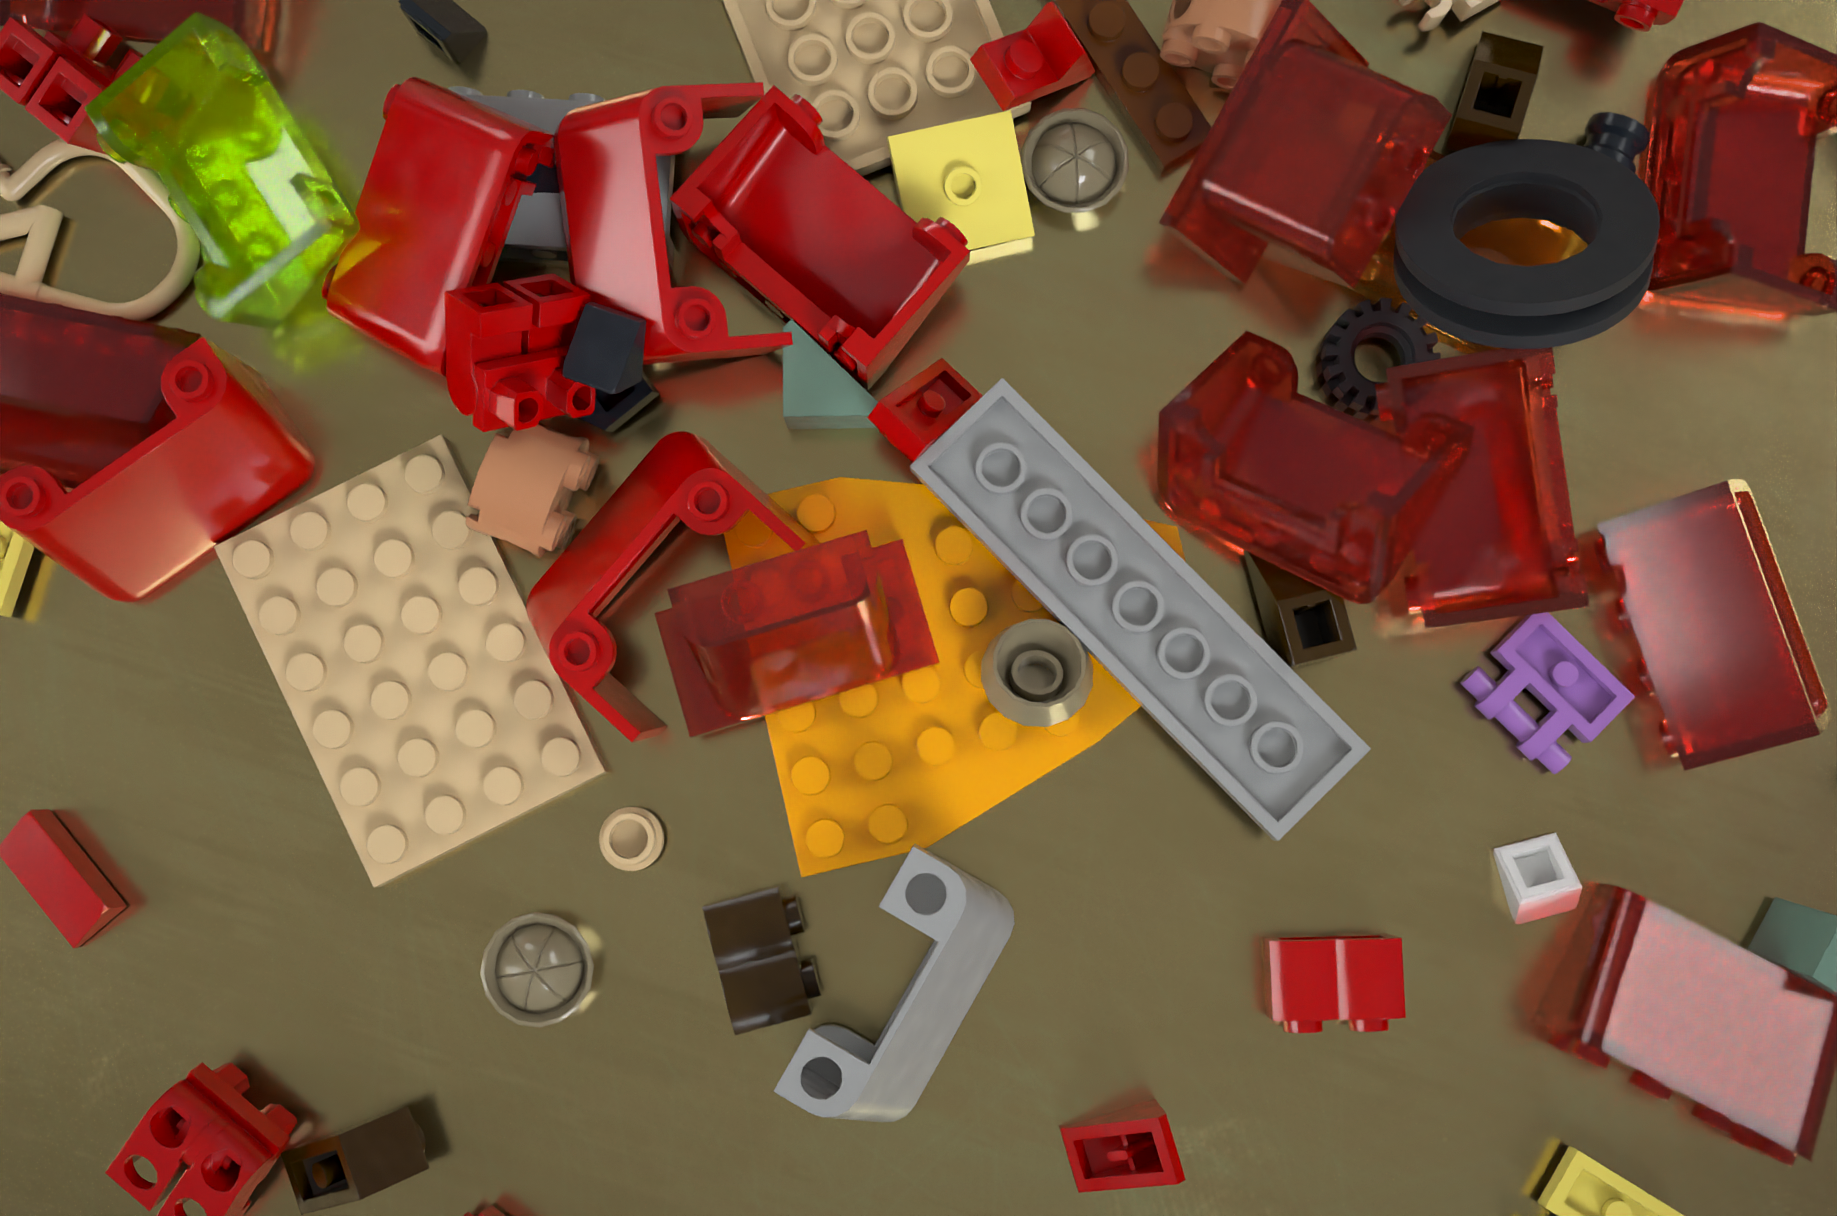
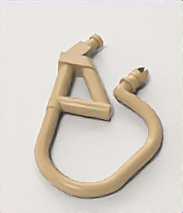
[0,138,200,325]

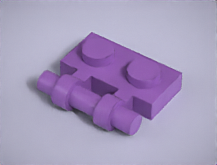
[1460,606,1635,774]

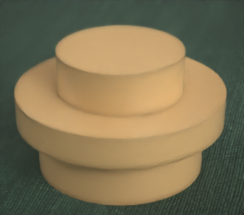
[599,807,664,871]

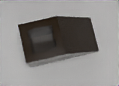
[1446,31,1544,151]
[1243,534,1357,669]

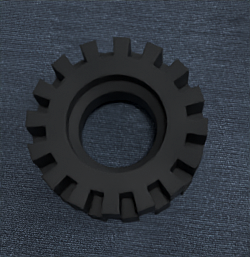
[1316,298,1441,420]

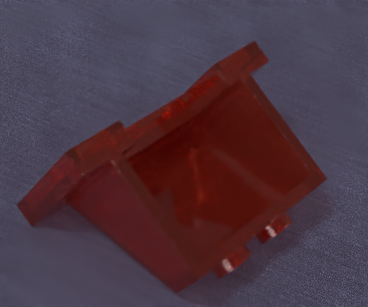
[1159,0,1452,289]
[654,530,940,738]

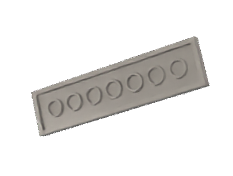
[910,378,1371,841]

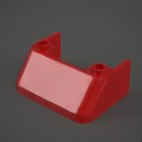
[554,82,793,365]
[526,431,824,742]

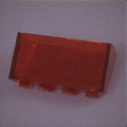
[0,293,201,488]
[1594,479,1832,771]

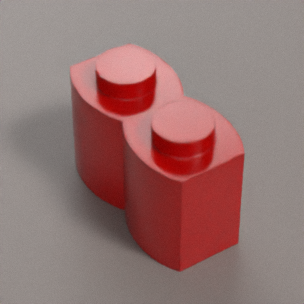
[1263,935,1406,1033]

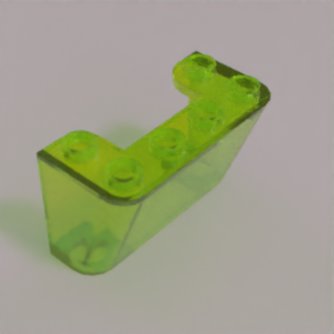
[84,12,360,329]

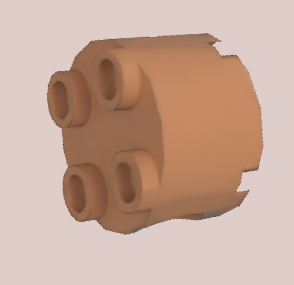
[1160,0,1303,91]
[465,422,600,558]

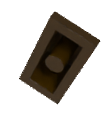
[281,1106,429,1215]

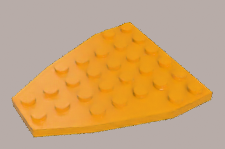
[724,477,1186,878]

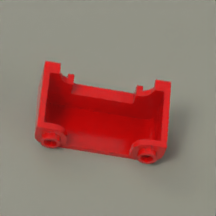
[322,77,556,377]
[669,85,970,391]
[0,337,315,602]

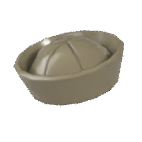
[1021,108,1129,213]
[981,619,1093,727]
[480,912,594,1028]

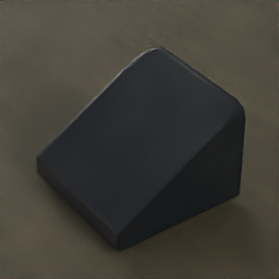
[398,0,487,64]
[562,301,646,394]

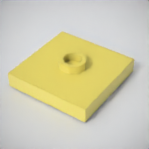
[886,110,1035,250]

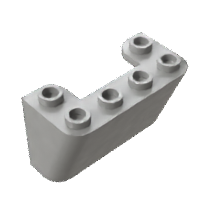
[773,844,1015,1122]

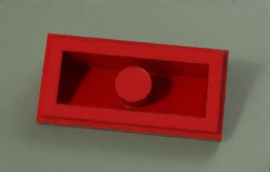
[0,809,127,949]

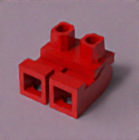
[0,13,167,156]
[444,273,596,432]
[105,1062,297,1216]

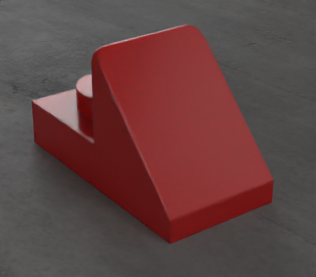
[970,1,1095,112]
[867,358,983,463]

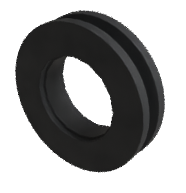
[1393,139,1660,349]

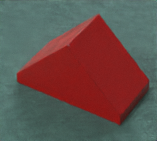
[1060,1099,1186,1193]

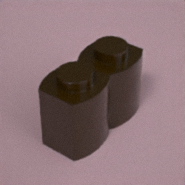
[702,884,822,1035]

